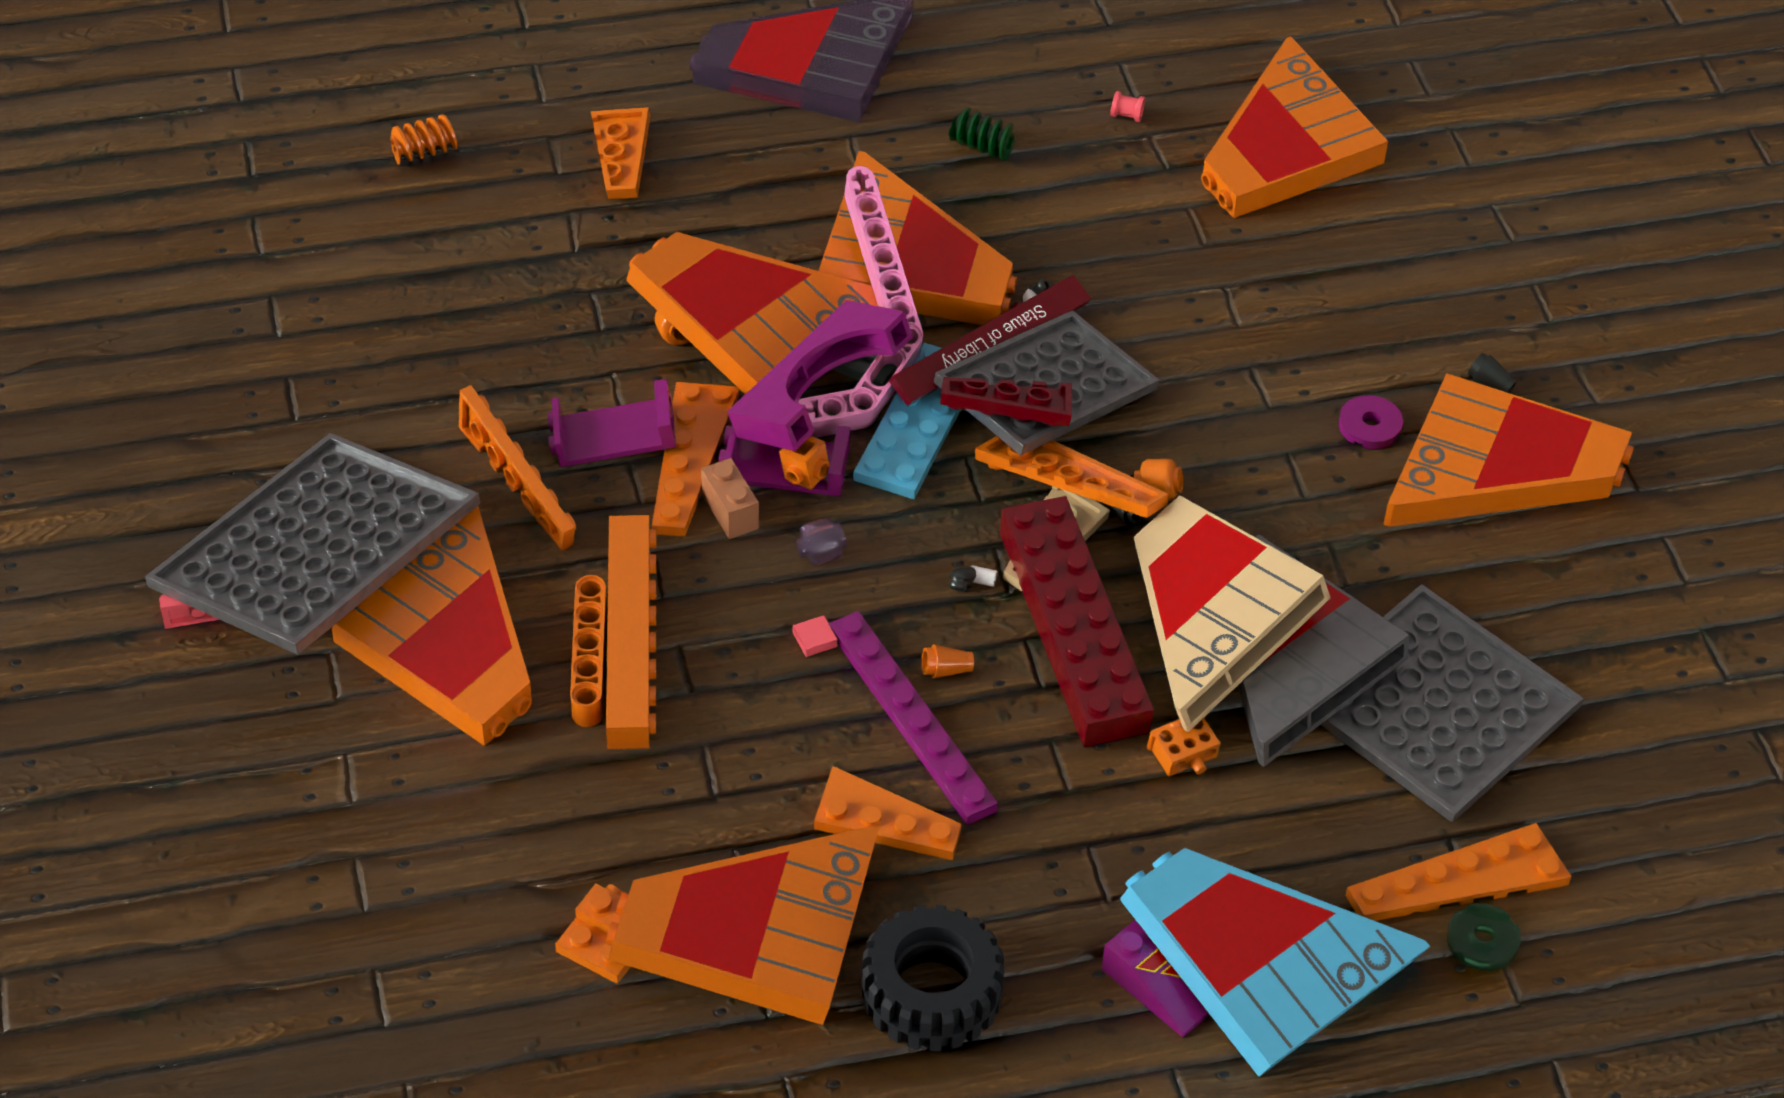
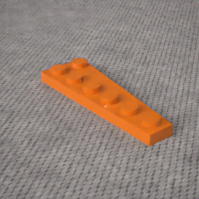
[652,382,739,537]
[459,385,576,551]
[975,436,1169,518]
[1345,823,1572,921]

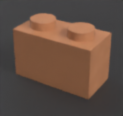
[701,458,759,539]

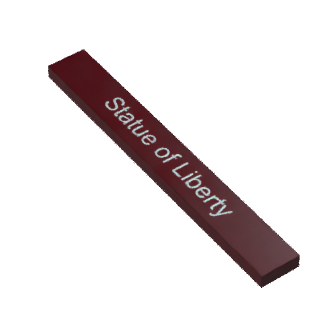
[889,274,1092,407]

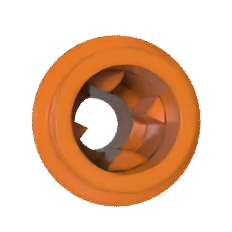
[922,644,974,678]

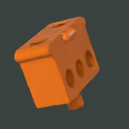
[1147,717,1221,777]

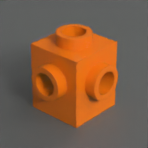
[779,436,830,490]

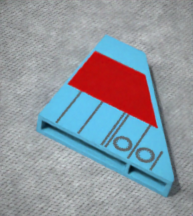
[1120,848,1430,1077]

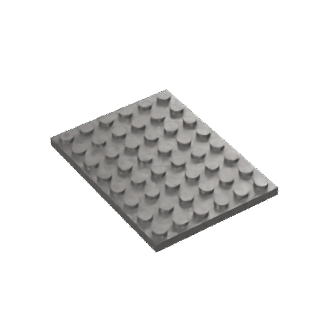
[145,433,480,655]

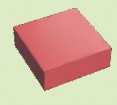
[793,615,837,657]

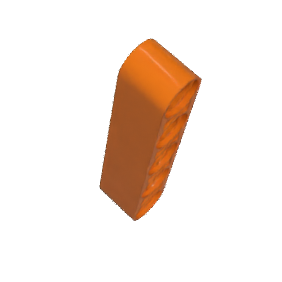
[570,575,607,727]

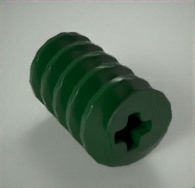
[948,107,1015,161]

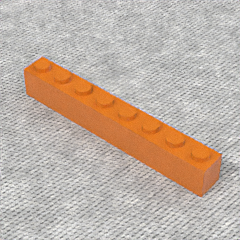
[606,515,657,749]

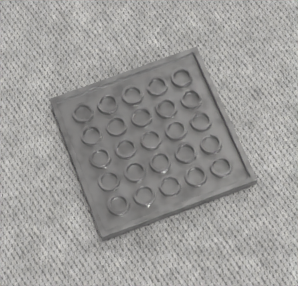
[1320,584,1583,823]

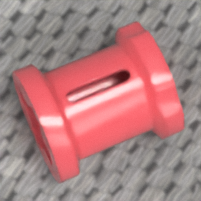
[1110,91,1146,122]

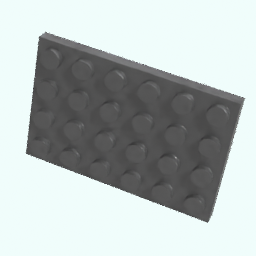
[934,310,1159,456]

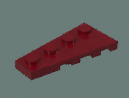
[940,377,1072,426]

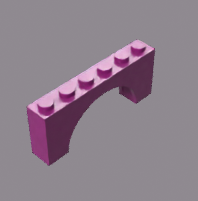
[727,300,913,451]

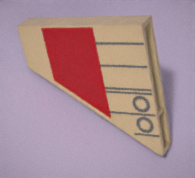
[1134,495,1330,732]

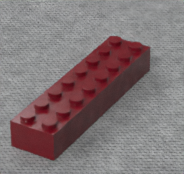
[999,496,1154,748]

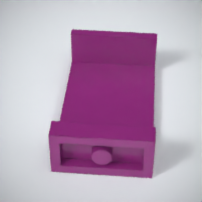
[547,379,676,467]
[719,425,850,497]

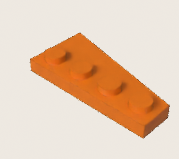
[591,107,651,199]
[814,766,961,860]

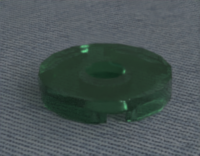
[1447,903,1521,971]

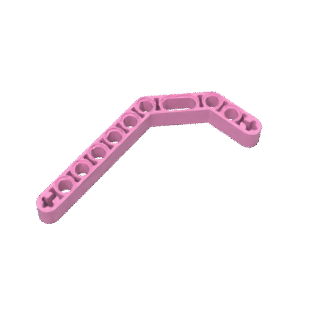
[798,166,923,438]

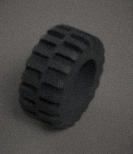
[861,904,1005,1051]

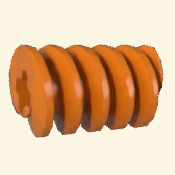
[391,114,458,165]

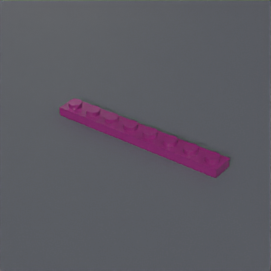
[829,611,998,825]

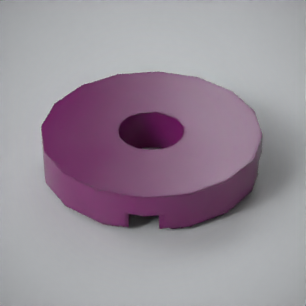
[1338,395,1404,449]

